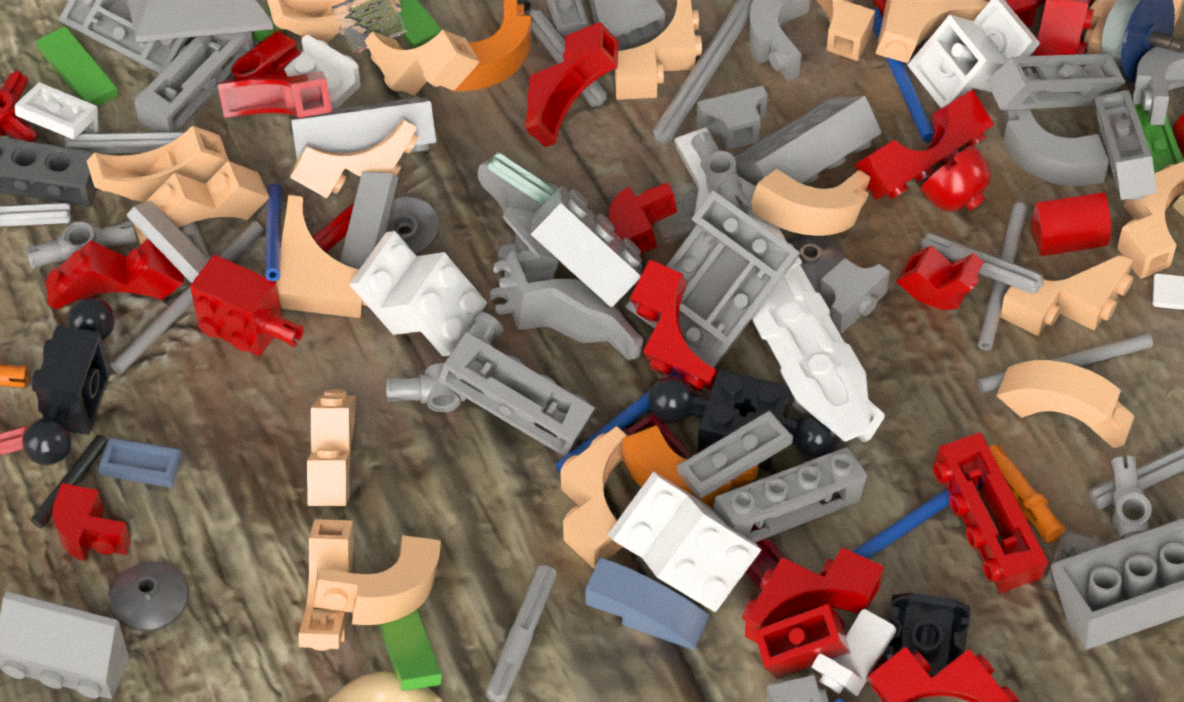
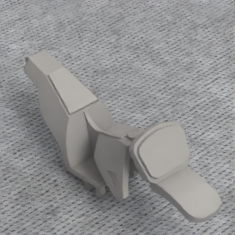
[478,160,643,360]

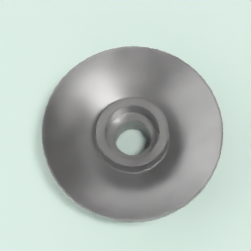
[385,197,440,255]
[786,234,845,293]
[110,561,188,631]

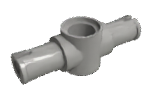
[691,132,752,215]
[26,220,137,270]
[386,363,493,412]
[1111,456,1151,540]

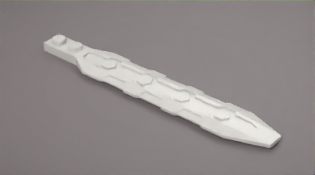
[674,127,871,442]

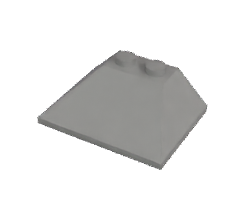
[58,0,188,73]
[127,0,273,42]
[626,190,801,368]

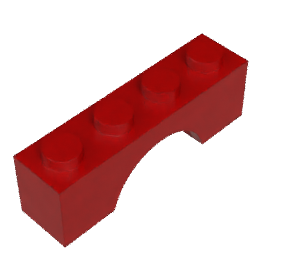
[853,89,994,200]

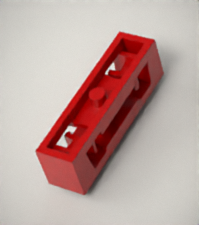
[933,432,1049,594]

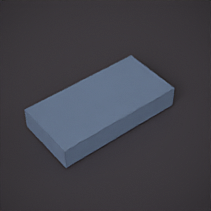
[98,438,183,488]

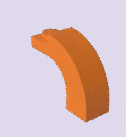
[451,0,532,91]
[622,425,758,508]

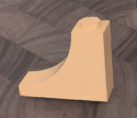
[876,0,989,63]
[276,195,367,318]

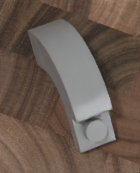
[748,0,810,81]
[1132,46,1184,125]
[1003,109,1109,186]

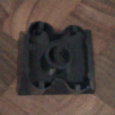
[883,593,970,678]

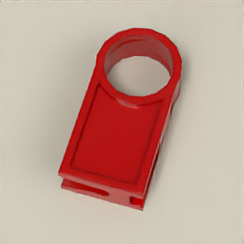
[232,30,301,79]

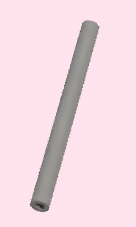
[978,203,1027,351]
[977,333,1153,393]

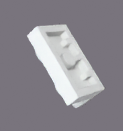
[283,34,361,109]
[15,82,99,140]

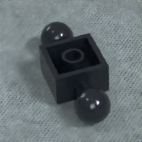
[22,297,115,466]
[648,369,841,471]

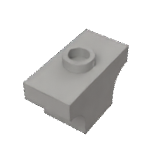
[696,85,767,150]
[820,258,890,335]

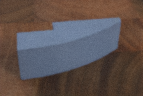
[585,557,709,650]

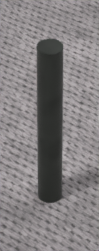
[30,434,108,529]

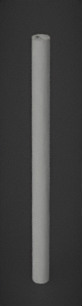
[111,221,264,374]

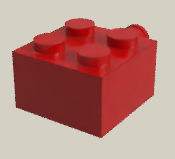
[190,254,304,356]

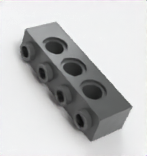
[0,137,98,207]

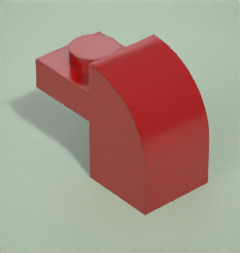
[608,182,678,256]
[896,245,984,310]
[52,483,131,561]

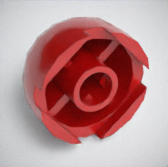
[920,144,991,212]

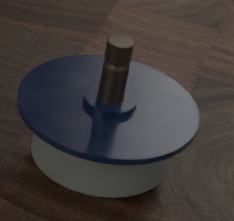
[1101,0,1184,83]

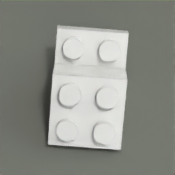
[907,0,1040,108]
[349,231,487,356]
[608,471,761,612]

